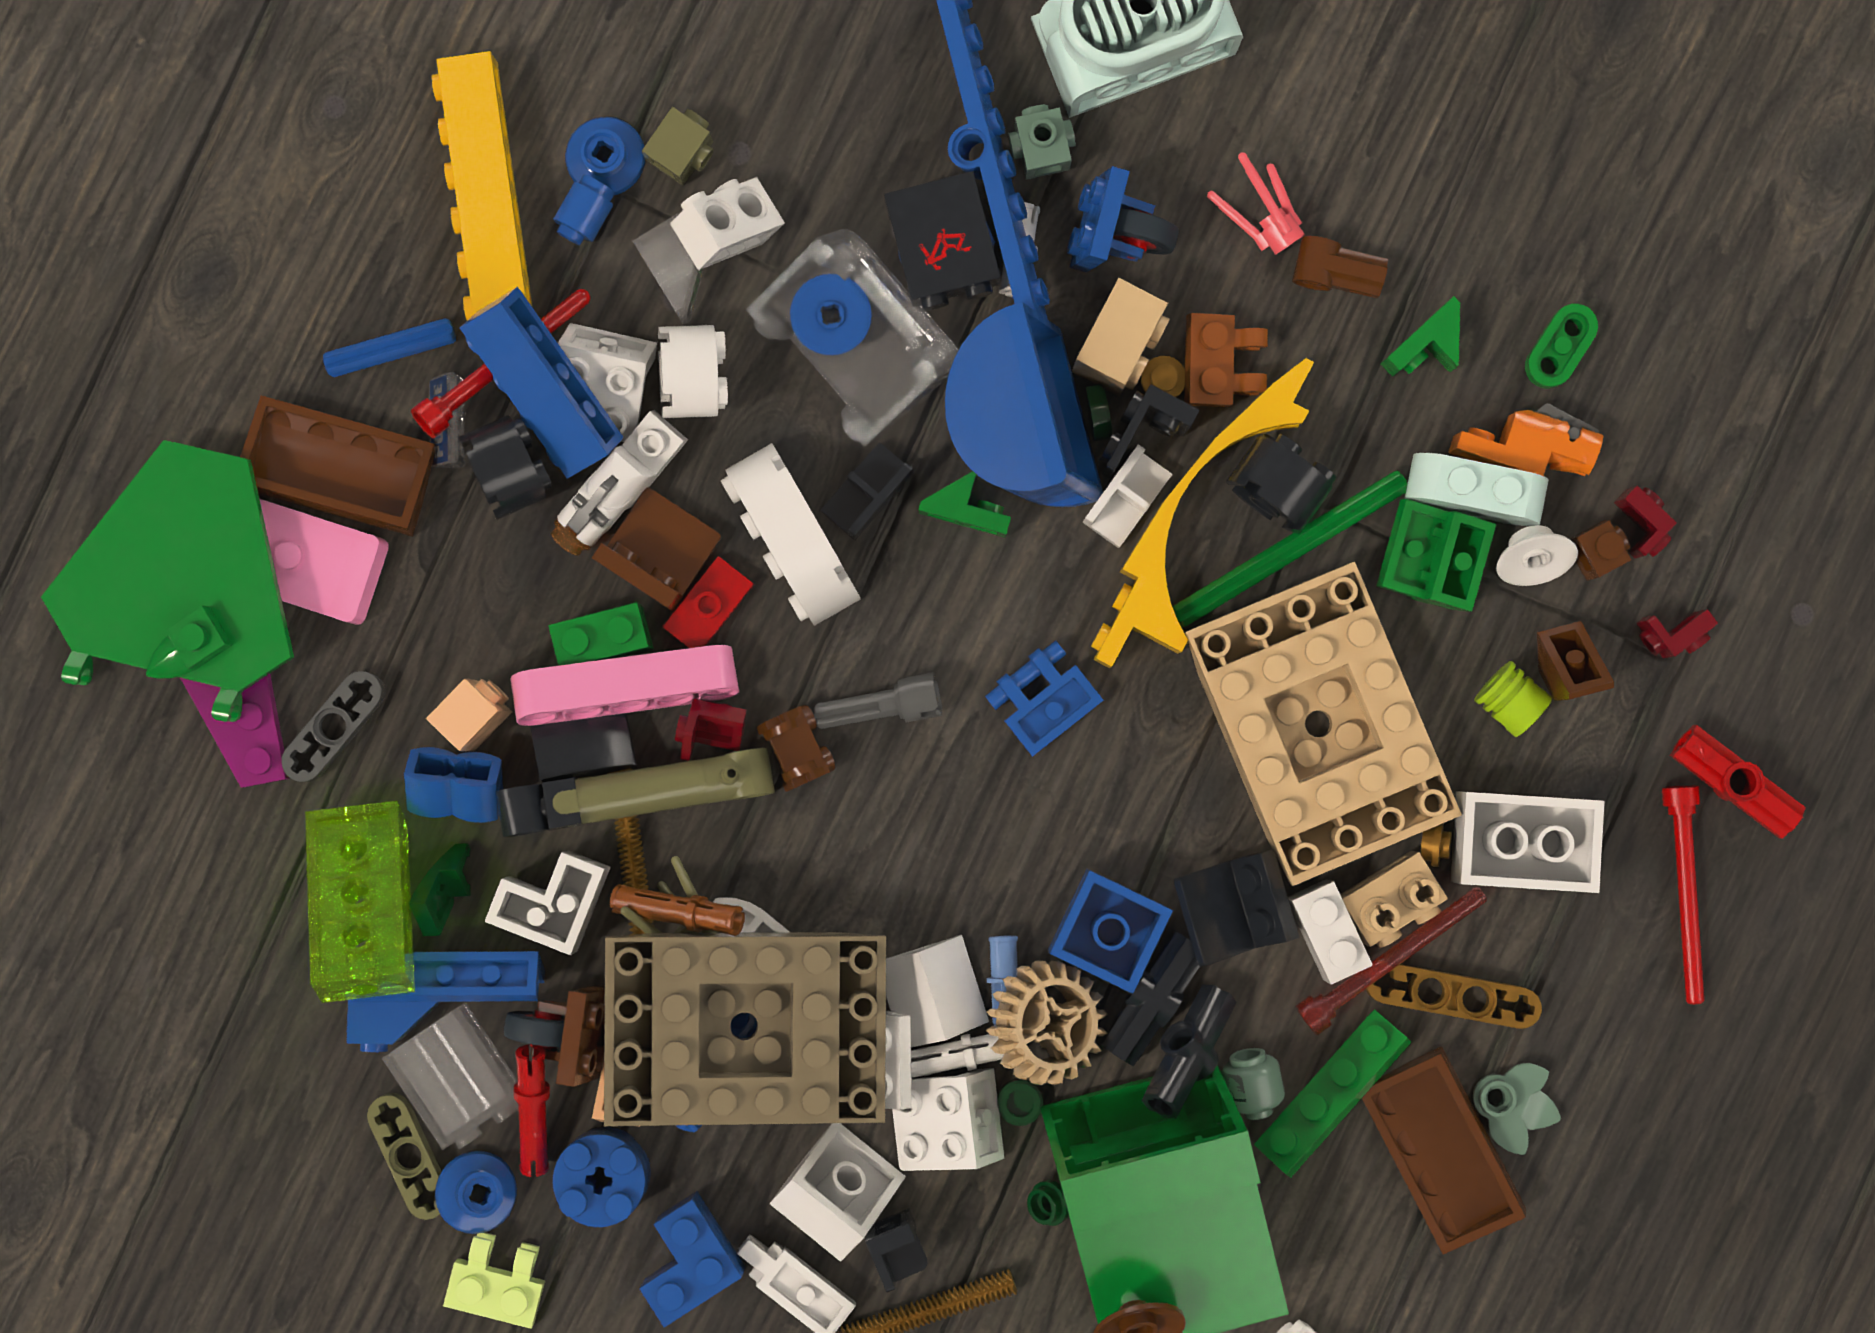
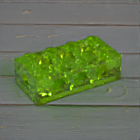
[305,801,415,1003]

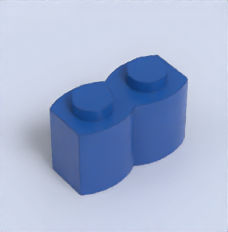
[404,747,503,823]

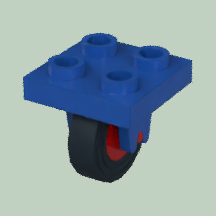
[1067,166,1179,272]

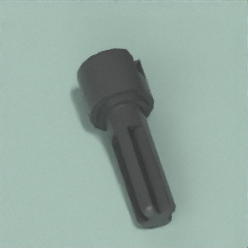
[813,672,942,729]

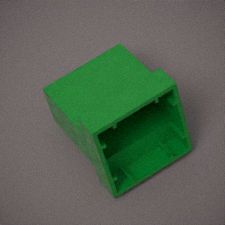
[1040,1065,1289,1333]

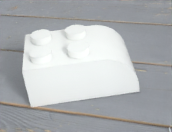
[1451,791,1604,893]

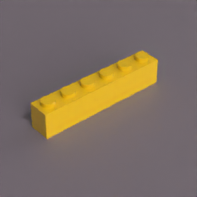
[432,51,533,320]

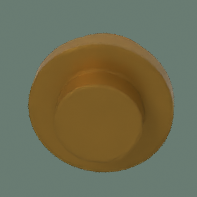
[1141,356,1185,397]
[1421,823,1452,867]

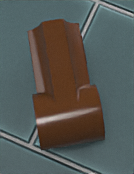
[1292,236,1388,299]

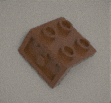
[592,488,721,611]

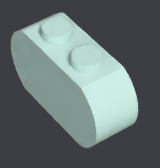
[1405,453,1549,526]

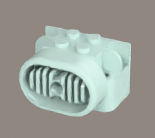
[1031,0,1243,118]

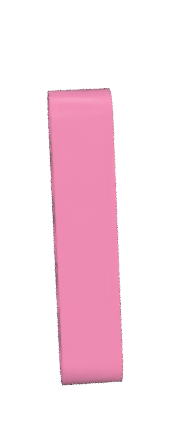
[510,645,740,726]

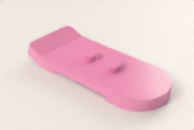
[260,499,388,625]

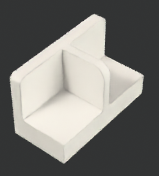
[1083,444,1172,548]

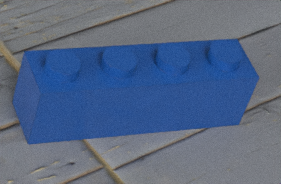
[460,286,624,478]

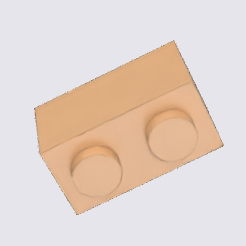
[426,679,512,751]

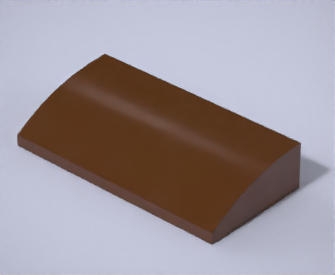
[240,395,436,537]
[1362,1046,1526,1255]

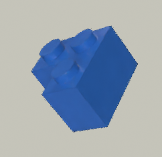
[639,1191,746,1327]

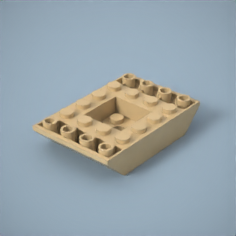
[1185,562,1462,886]

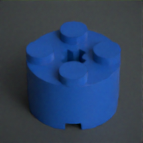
[553,1127,651,1227]

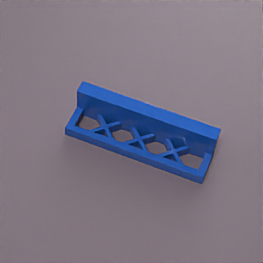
[350,951,545,1002]

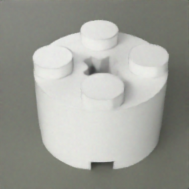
[658,325,728,418]

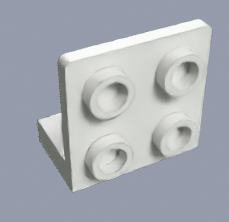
[558,323,657,442]
[892,1068,1005,1171]

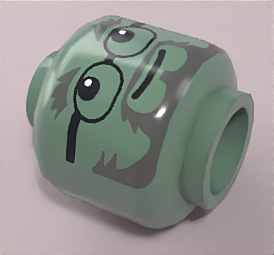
[1221,1048,1285,1120]

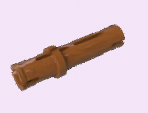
[610,884,745,936]

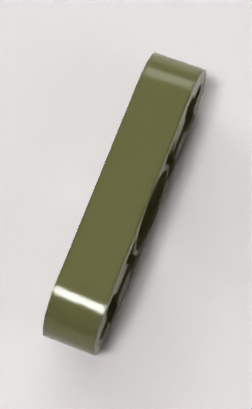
[367,1093,442,1220]

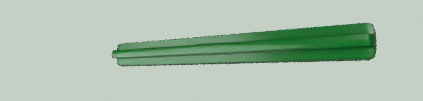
[1173,471,1408,627]

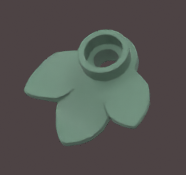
[1473,1063,1561,1155]

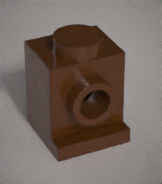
[1570,520,1631,581]

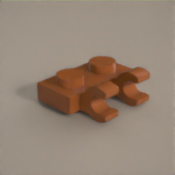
[1184,313,1268,407]

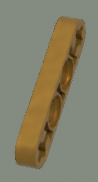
[1364,962,1542,1029]

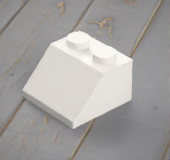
[770,1123,906,1262]

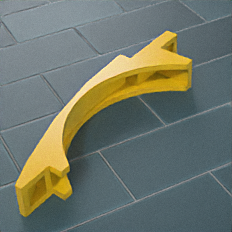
[1091,358,1314,668]

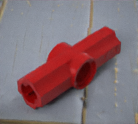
[1670,725,1806,839]

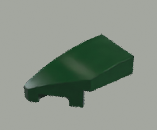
[408,843,471,936]

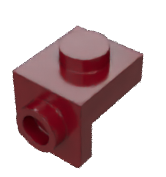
[1613,485,1677,559]
[1637,609,1718,658]
[675,698,747,761]

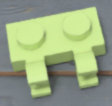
[443,1232,545,1329]

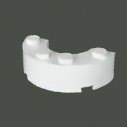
[720,443,861,626]

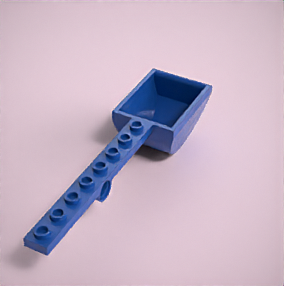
[936,0,1103,507]

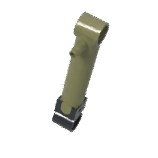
[496,748,775,838]

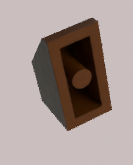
[1537,621,1614,701]

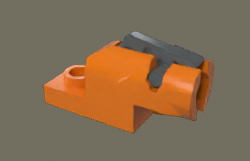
[1448,403,1604,476]

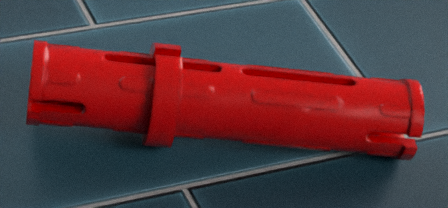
[513,1044,550,1177]

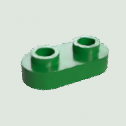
[1525,304,1598,389]

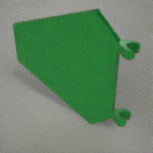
[41,440,294,722]

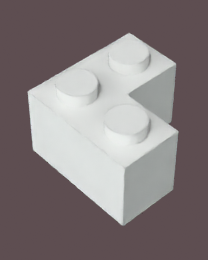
[485,850,611,955]

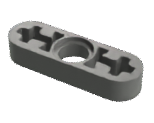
[282,671,386,782]

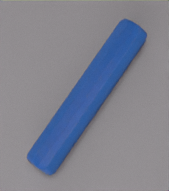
[323,318,456,377]

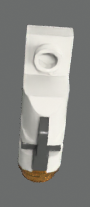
[551,410,688,556]

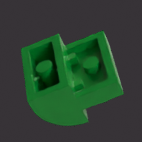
[1376,499,1496,612]

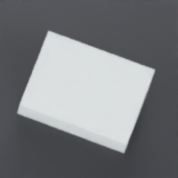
[886,935,989,1047]

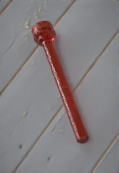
[1295,887,1487,1036]

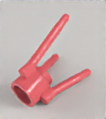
[1207,152,1305,255]

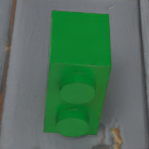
[548,602,654,666]

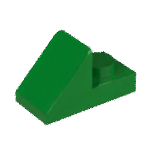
[1381,296,1460,377]
[919,471,1011,538]

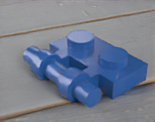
[985,640,1104,757]

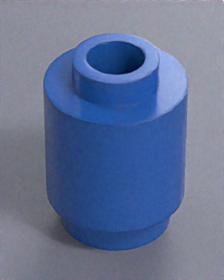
[553,174,615,246]

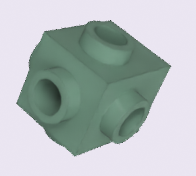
[1008,104,1076,180]

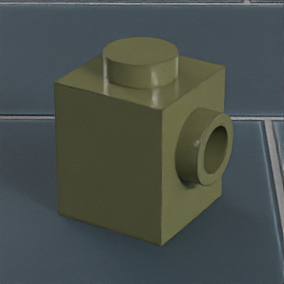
[642,107,714,186]

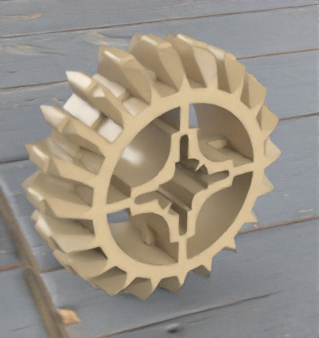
[986,960,1108,1085]

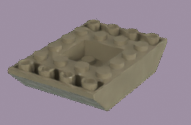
[604,932,886,1126]

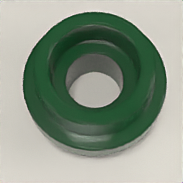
[1027,1180,1069,1226]

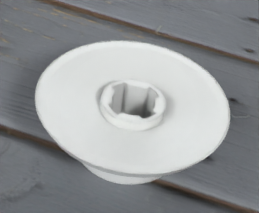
[1496,525,1578,586]

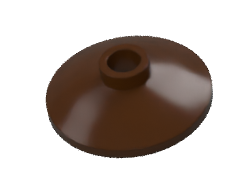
[1093,1300,1186,1333]

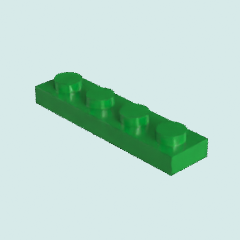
[1254,1009,1411,1178]

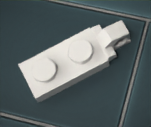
[737,1235,856,1333]

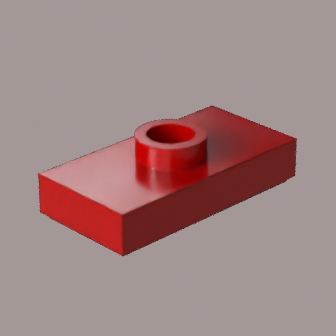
[663,556,755,648]

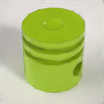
[1474,661,1553,737]

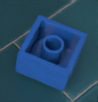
[1048,869,1173,994]

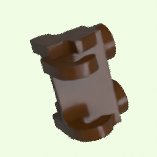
[756,705,835,792]

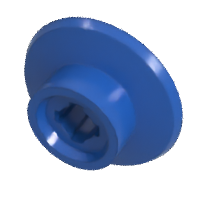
[565,117,645,195]
[790,274,872,355]
[435,1151,517,1234]

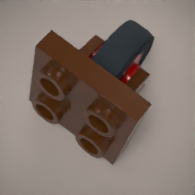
[504,985,605,1087]

